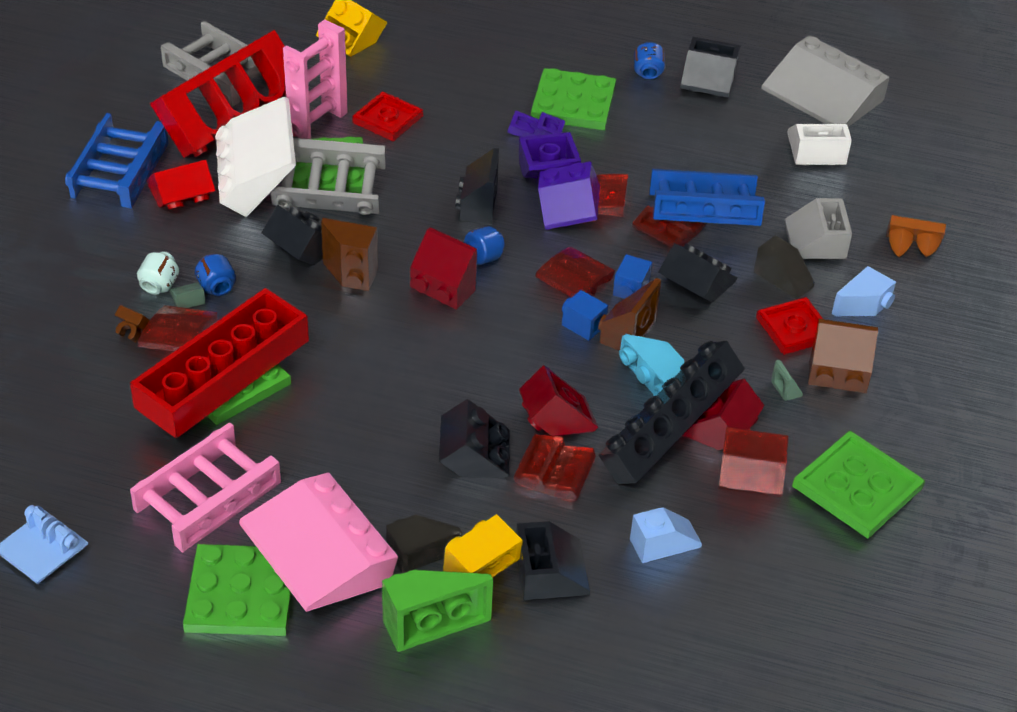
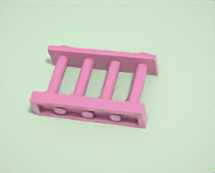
[283,19,348,139]
[130,422,281,553]

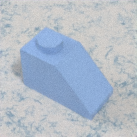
[832,266,896,317]
[630,507,702,563]

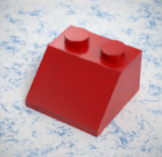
[146,160,216,210]

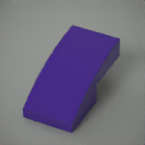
[507,110,565,137]

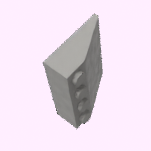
[761,35,889,127]

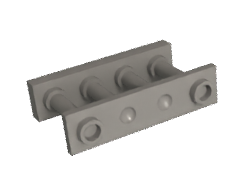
[161,21,263,107]
[270,138,386,215]

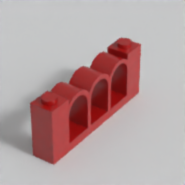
[150,29,286,158]

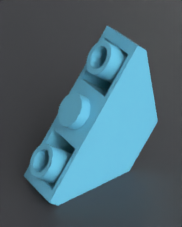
[619,334,684,396]

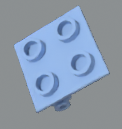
[0,505,88,584]

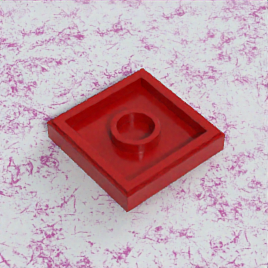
[352,91,423,142]
[756,297,823,355]

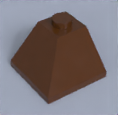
[598,278,661,351]

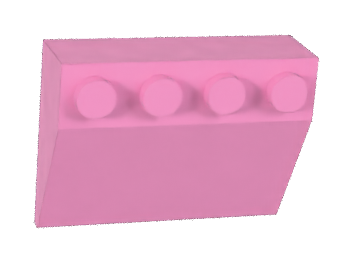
[239,472,398,612]

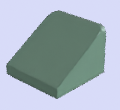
[170,283,205,310]
[771,360,803,401]

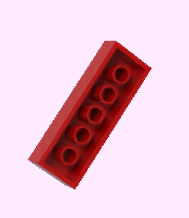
[130,288,309,439]

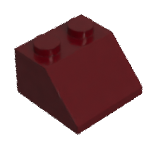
[410,227,477,310]
[519,365,599,436]
[682,378,765,450]

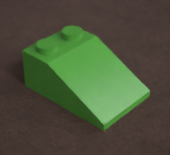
[382,570,493,652]

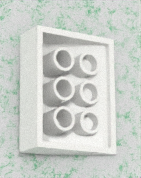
[215,97,296,217]

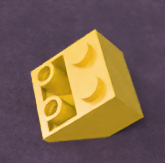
[316,0,387,57]
[443,514,523,577]

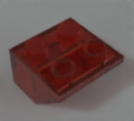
[718,427,788,498]

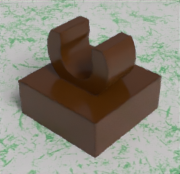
[115,305,156,343]

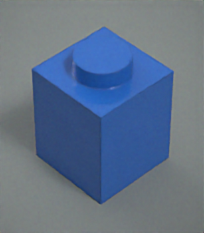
[613,254,652,299]
[562,290,608,341]

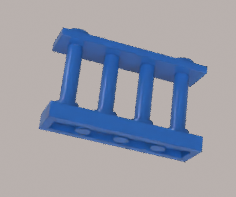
[65,113,169,208]
[649,169,765,226]

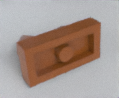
[886,215,946,257]

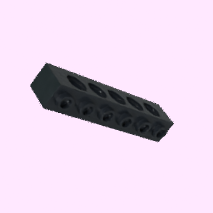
[598,341,745,484]

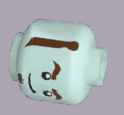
[137,252,179,295]

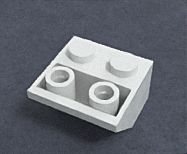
[787,124,852,165]

